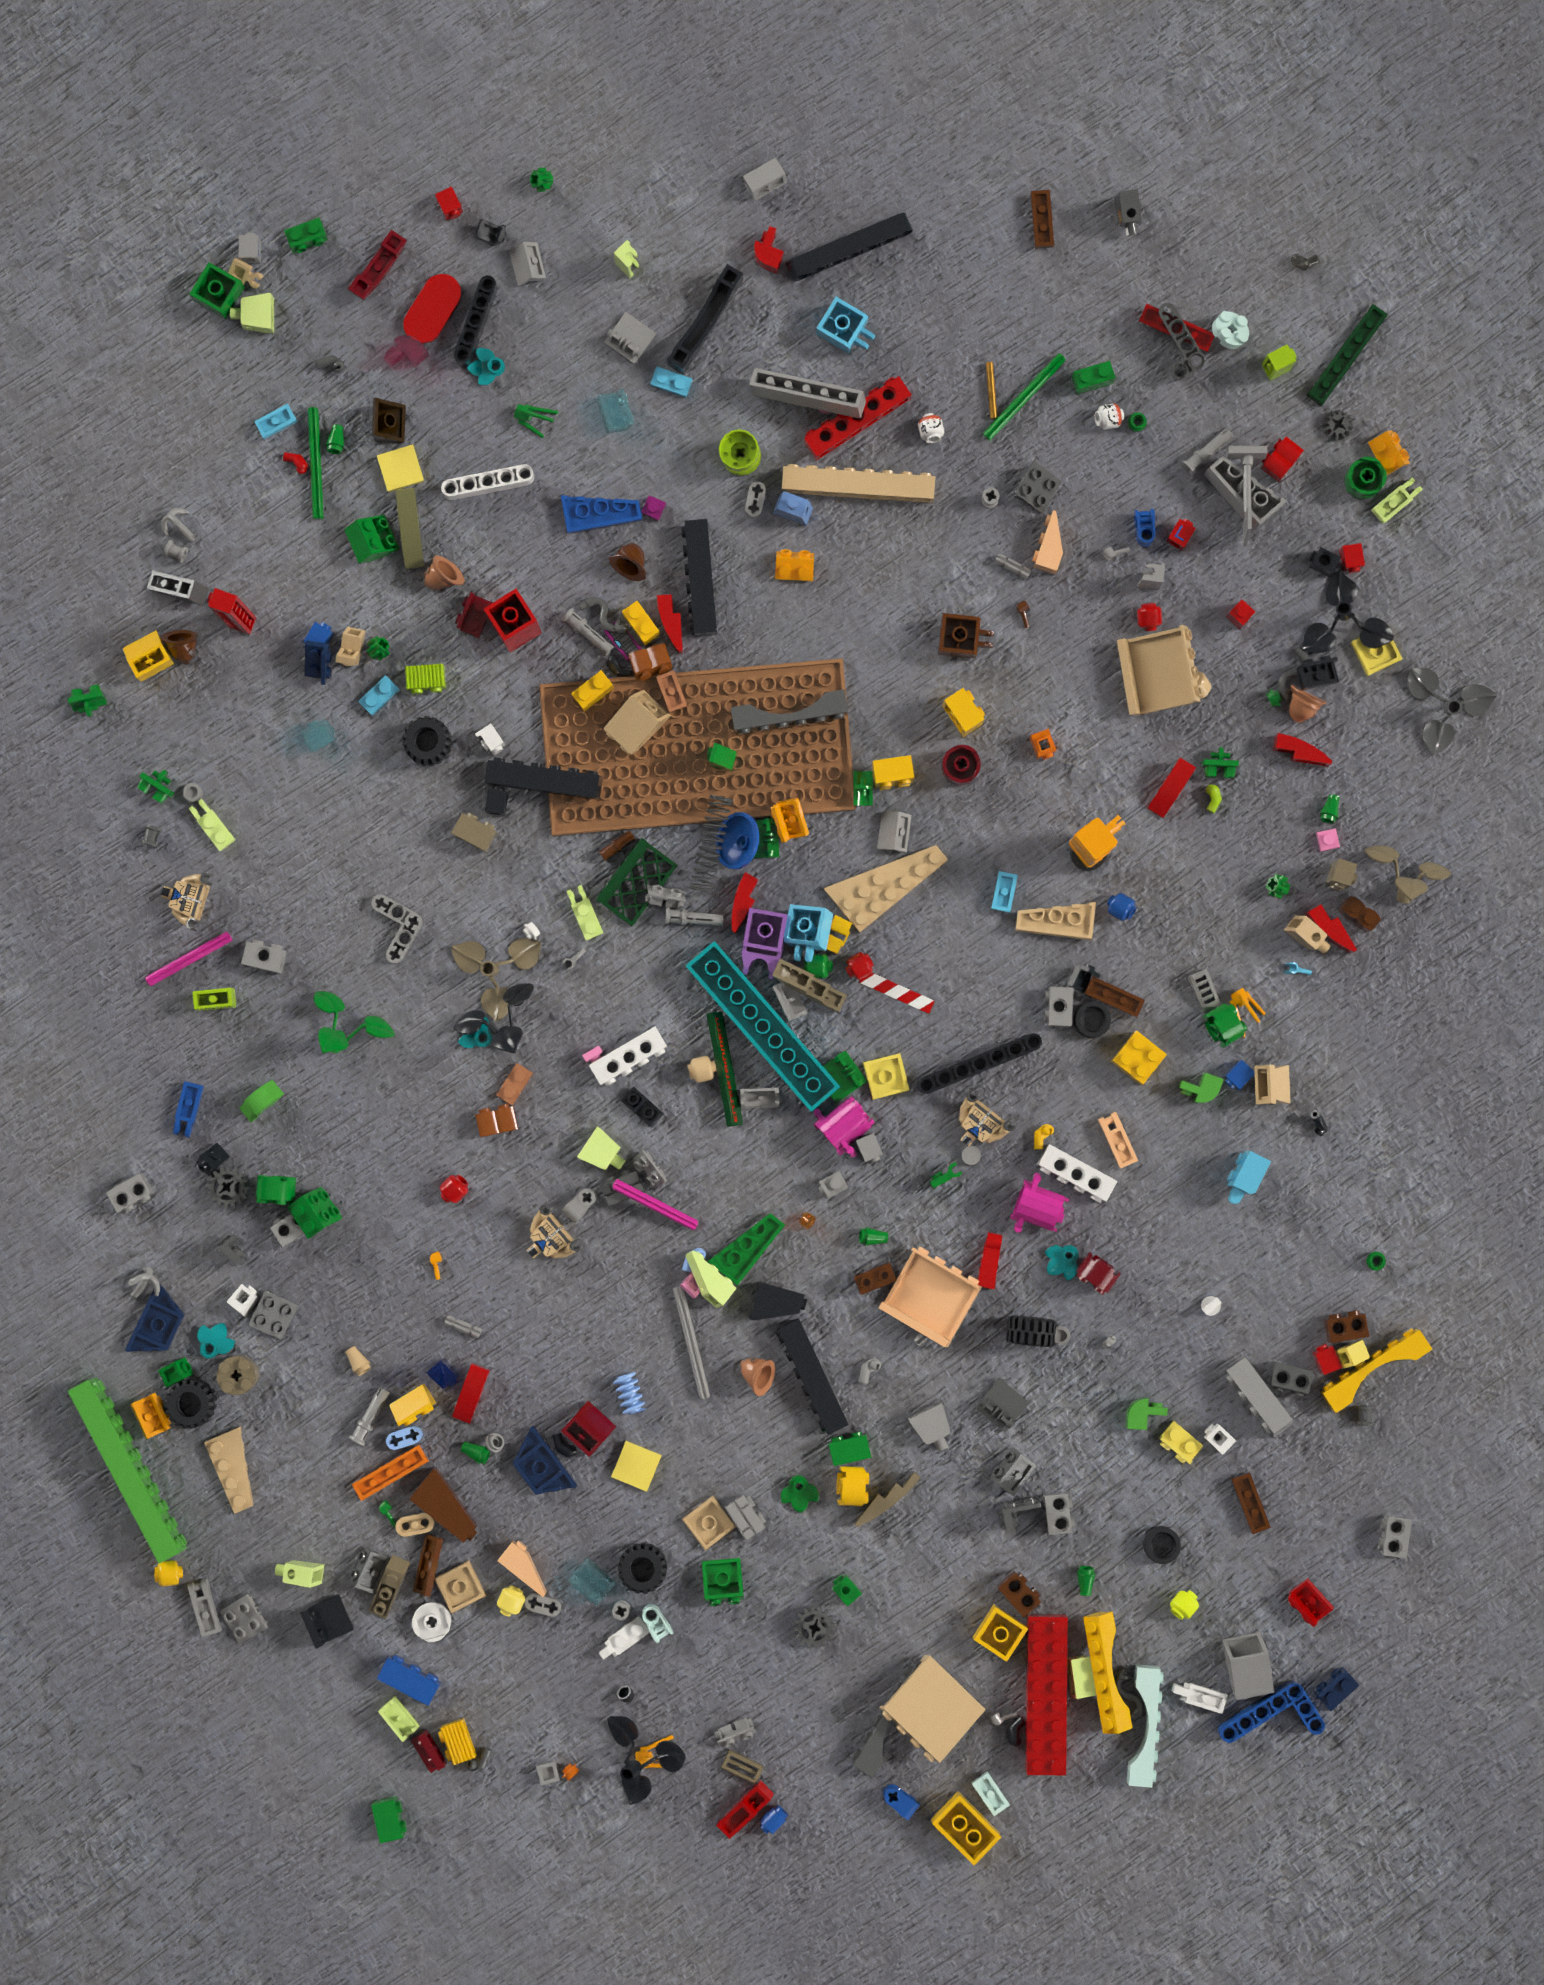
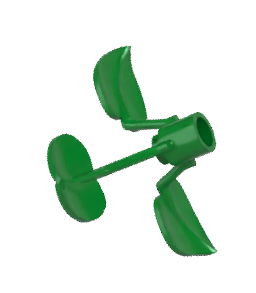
[313,991,395,1054]

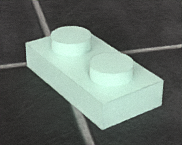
[971,1771,1010,1816]

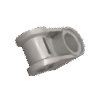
[562,1188,597,1223]

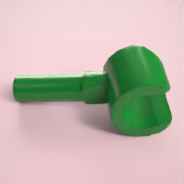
[379,1500,396,1527]

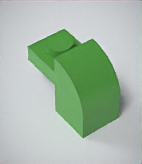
[1177,1073,1224,1103]
[239,1080,284,1123]
[1125,1398,1168,1430]

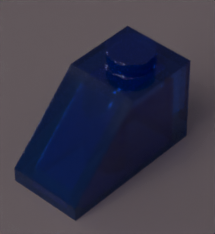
[426,1358,459,1389]

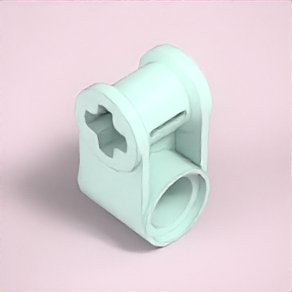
[642,1604,674,1643]

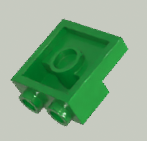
[702,1558,744,1606]

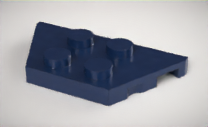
[125,1283,185,1352]
[513,1425,578,1495]

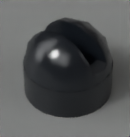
[617,1685,634,1703]

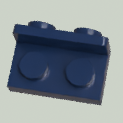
[304,640,332,685]
[1314,1667,1360,1711]

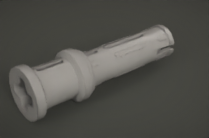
[1181,428,1233,476]
[561,608,614,656]
[665,907,724,927]
[349,1387,390,1446]

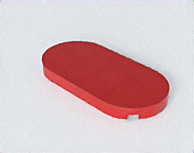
[403,274,461,344]

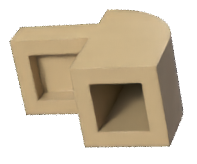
[335,627,366,666]

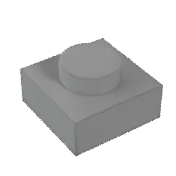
[536,1760,560,1786]

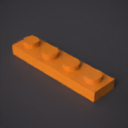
[352,1444,429,1501]

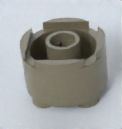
[217,1355,259,1395]

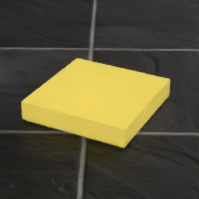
[377,444,425,493]
[1350,638,1402,676]
[863,1053,910,1100]
[611,1440,662,1492]

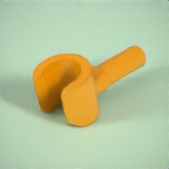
[430,1251,442,1280]

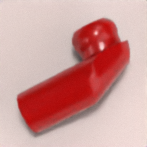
[283,452,308,474]

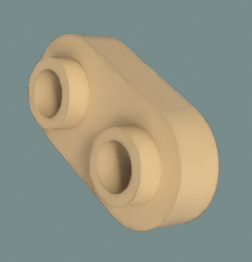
[396,1513,435,1537]

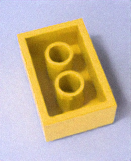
[931,1791,1001,1865]

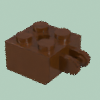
[938,613,994,659]

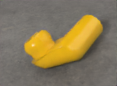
[1034,1124,1054,1150]

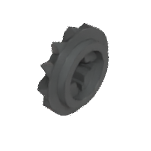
[1322,410,1353,440]

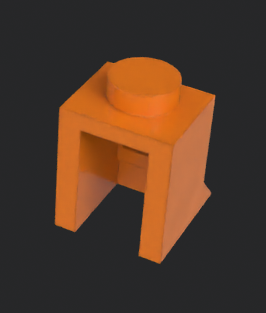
[1029,728,1057,760]

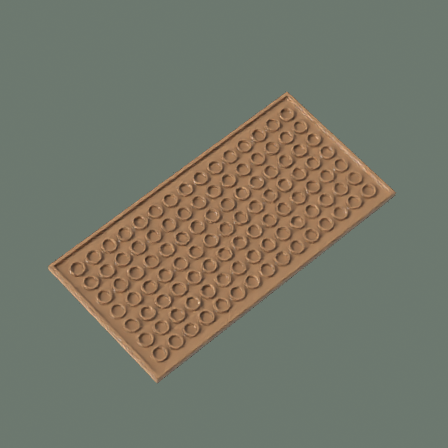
[539,658,856,836]

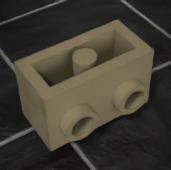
[451,812,497,853]
[1325,858,1358,892]

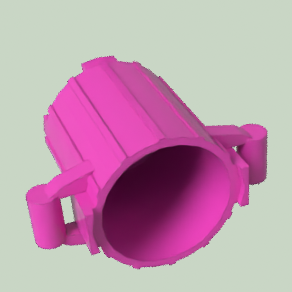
[813,1096,875,1158]
[1010,1173,1069,1233]

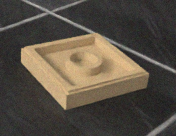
[682,1496,736,1550]
[434,1561,486,1613]

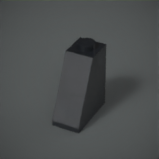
[750,1282,807,1321]

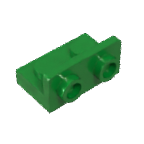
[284,217,328,253]

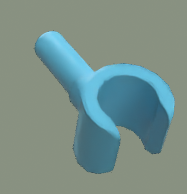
[1284,962,1312,975]

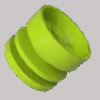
[719,429,761,476]

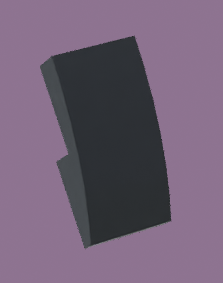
[621,1086,664,1128]

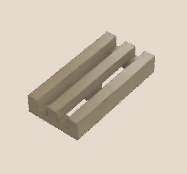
[721,1749,764,1785]

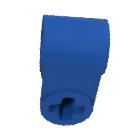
[1134,509,1156,547]
[883,1784,921,1820]

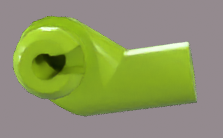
[1206,784,1222,814]

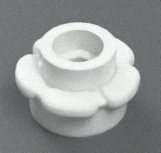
[523,922,540,940]

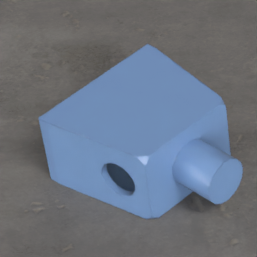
[773,491,813,526]

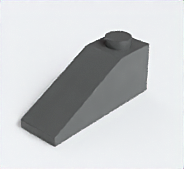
[147,571,209,606]

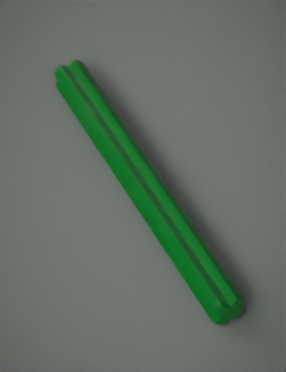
[983,353,1066,441]
[308,407,324,520]

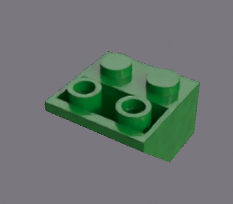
[344,515,400,564]

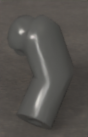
[316,355,344,372]
[466,1747,492,1771]

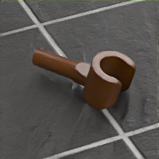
[1016,600,1030,628]

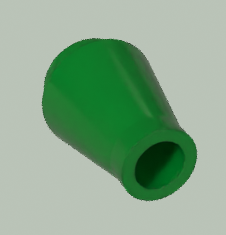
[325,424,344,455]
[1319,794,1340,824]
[859,1227,888,1246]
[460,1441,491,1465]
[1076,1566,1096,1596]

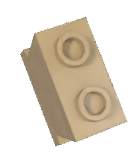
[1254,1065,1290,1104]

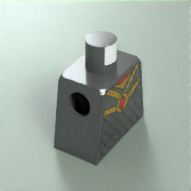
[1114,189,1141,236]

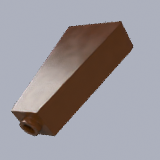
[409,1467,478,1543]

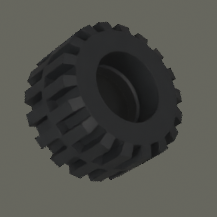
[402,716,452,766]
[1006,1315,1057,1347]
[164,1379,217,1429]
[618,1542,667,1594]

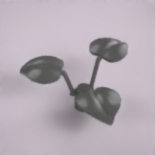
[1407,668,1497,754]

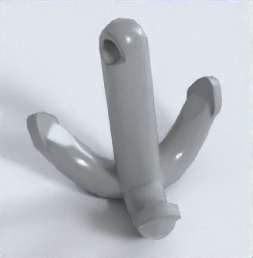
[161,508,196,542]
[128,1267,160,1299]

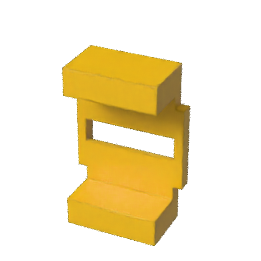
[827,915,852,955]

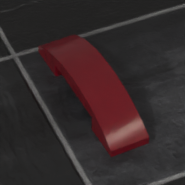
[348,230,407,300]

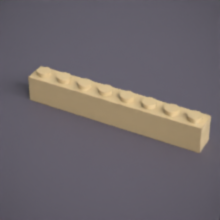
[782,464,935,503]

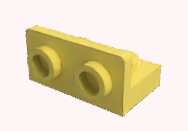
[1158,1420,1203,1464]

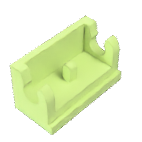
[614,240,639,278]
[1067,1655,1096,1699]
[378,1696,420,1742]

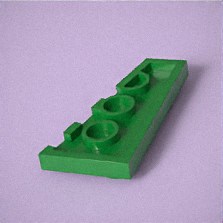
[708,1213,785,1286]

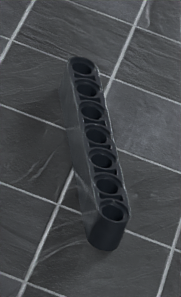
[786,212,913,282]
[917,1033,1042,1094]

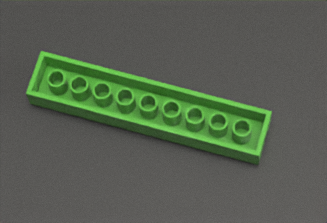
[68,1377,187,1564]

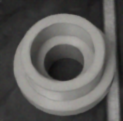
[485,1433,504,1453]

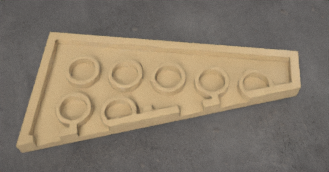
[823,845,948,933]

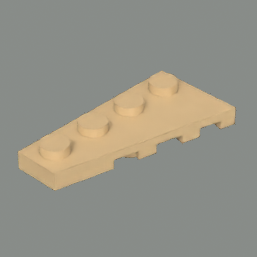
[1015,902,1096,940]
[204,1426,253,1514]

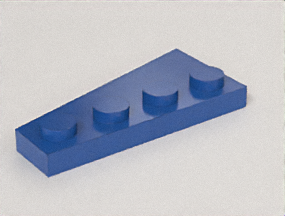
[561,495,642,534]

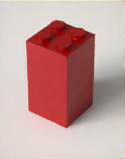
[484,588,542,653]

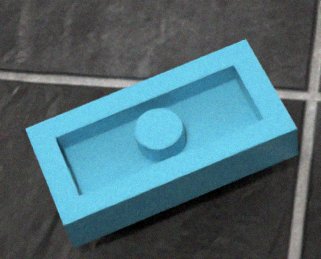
[650,367,693,398]
[254,404,298,440]
[358,675,400,716]
[991,871,1018,913]

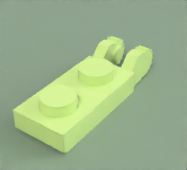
[1371,477,1423,524]
[189,798,235,852]
[567,885,604,941]

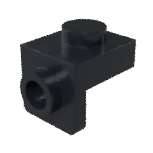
[474,219,506,246]
[1067,963,1100,993]
[196,1143,230,1176]

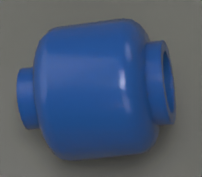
[1107,893,1137,921]

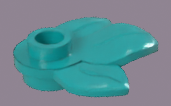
[467,348,505,385]
[458,1016,492,1048]
[1044,1245,1079,1280]
[197,1323,235,1359]

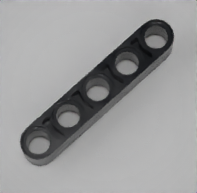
[454,275,498,368]

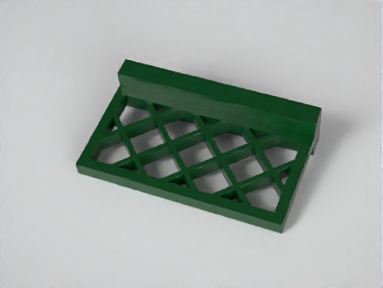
[595,838,678,926]

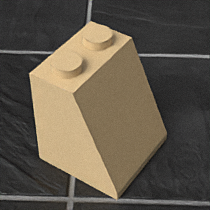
[603,690,671,755]

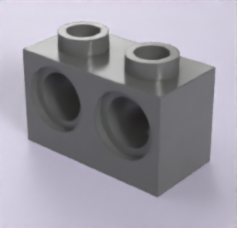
[1268,1361,1314,1396]

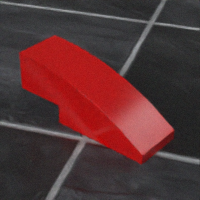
[656,594,683,654]
[1273,733,1332,767]
[1147,758,1196,818]
[732,872,759,934]
[1305,904,1357,953]
[452,1363,491,1424]
[716,1780,774,1839]

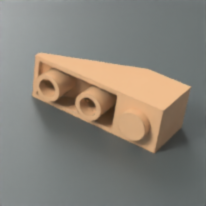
[1032,510,1063,574]

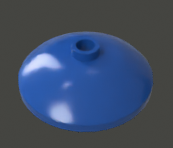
[716,812,759,869]

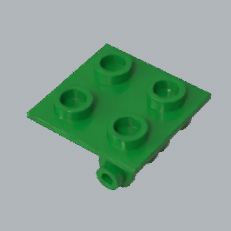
[753,818,780,859]
[823,1050,868,1103]

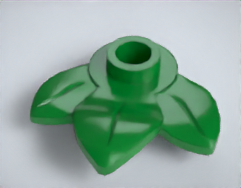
[781,1475,820,1513]

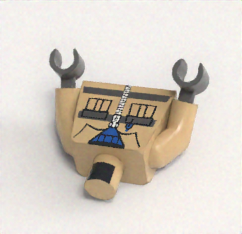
[161,873,214,932]
[959,1088,1018,1147]
[527,1201,584,1259]

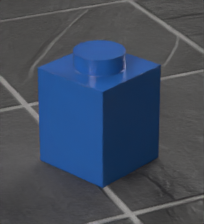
[304,622,334,644]
[1223,1060,1255,1090]

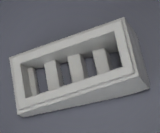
[1188,969,1221,1012]

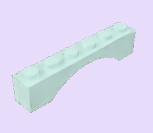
[1127,1664,1163,1788]

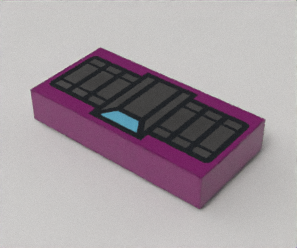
[604,620,642,662]

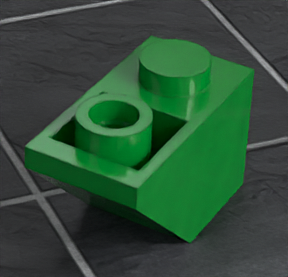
[706,743,737,772]

